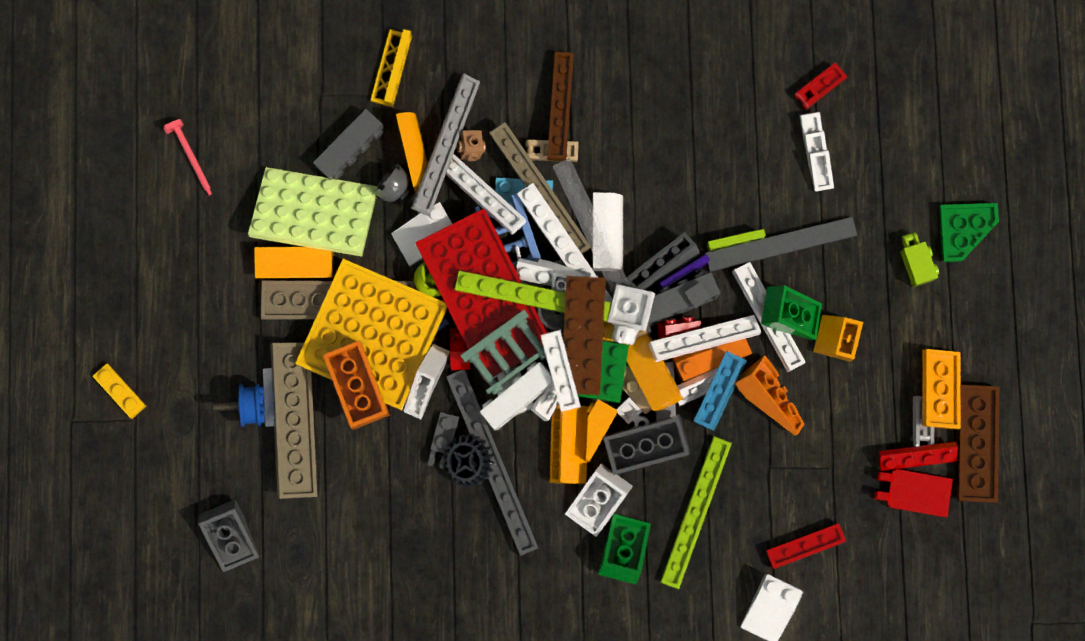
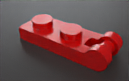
[794,62,847,110]

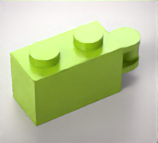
[900,232,939,287]

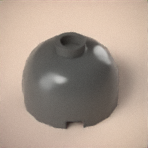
[373,164,410,202]

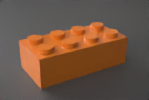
[323,341,390,430]

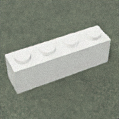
[480,362,554,430]

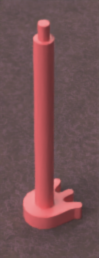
[164,119,212,195]

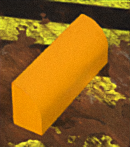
[396,112,428,193]
[255,247,334,278]
[620,331,684,411]
[550,405,588,484]

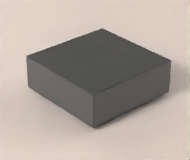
[684,282,711,309]

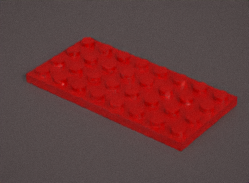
[415,208,547,381]

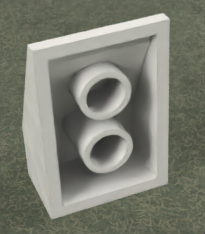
[391,202,452,266]
[565,463,633,537]
[741,574,803,641]

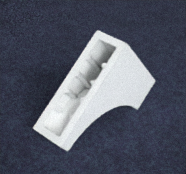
[404,344,450,419]

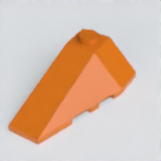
[671,339,752,383]

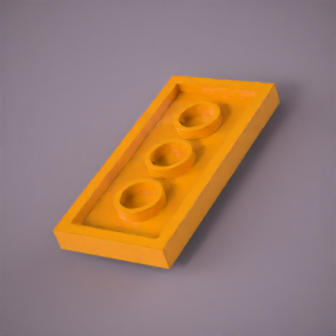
[922,349,961,429]

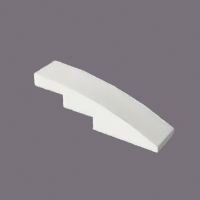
[800,112,834,191]

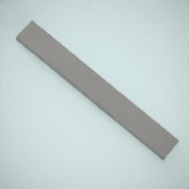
[411,74,480,216]

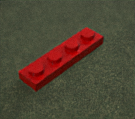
[879,442,958,471]
[766,523,846,569]

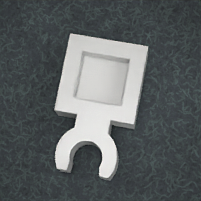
[616,397,649,426]

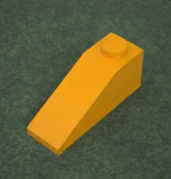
[585,399,618,463]

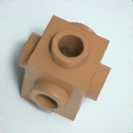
[457,131,486,161]

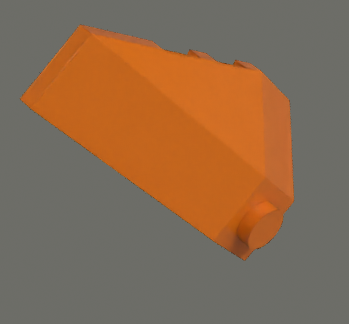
[735,356,804,436]

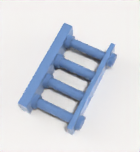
[473,194,541,269]

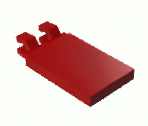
[874,469,953,518]

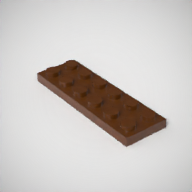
[563,276,606,395]
[957,385,1000,503]

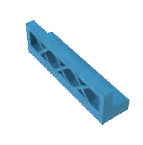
[694,351,747,430]

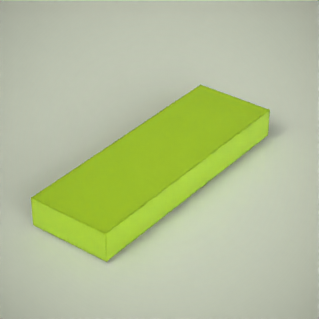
[707,229,766,252]

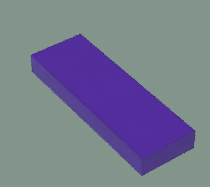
[656,255,710,293]

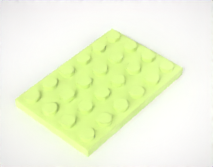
[248,167,378,257]

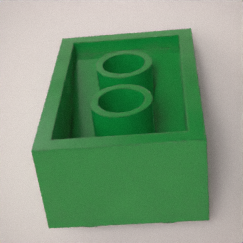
[761,285,822,340]
[598,514,651,585]

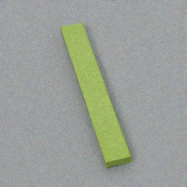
[660,436,732,589]

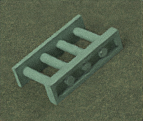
[461,310,547,395]

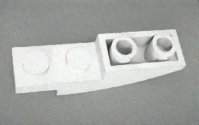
[516,258,588,293]

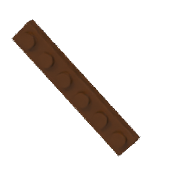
[547,52,574,162]

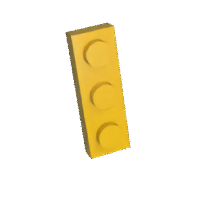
[93,363,146,419]

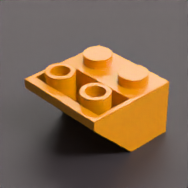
[813,315,863,362]

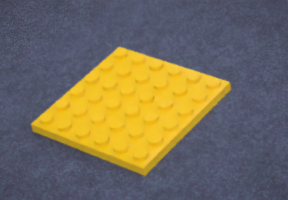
[295,259,447,411]

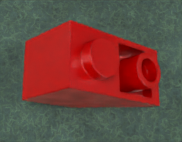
[658,316,701,340]
[450,328,470,370]

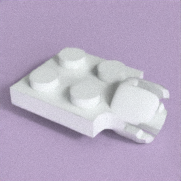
[608,284,655,345]

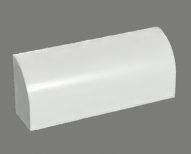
[593,193,623,271]

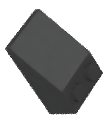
[198,499,259,572]

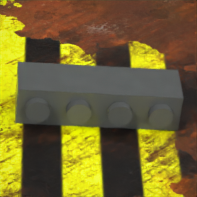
[313,109,384,180]
[625,232,700,292]

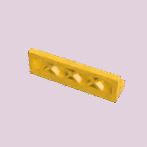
[371,29,412,107]

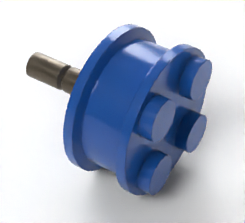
[213,383,265,427]

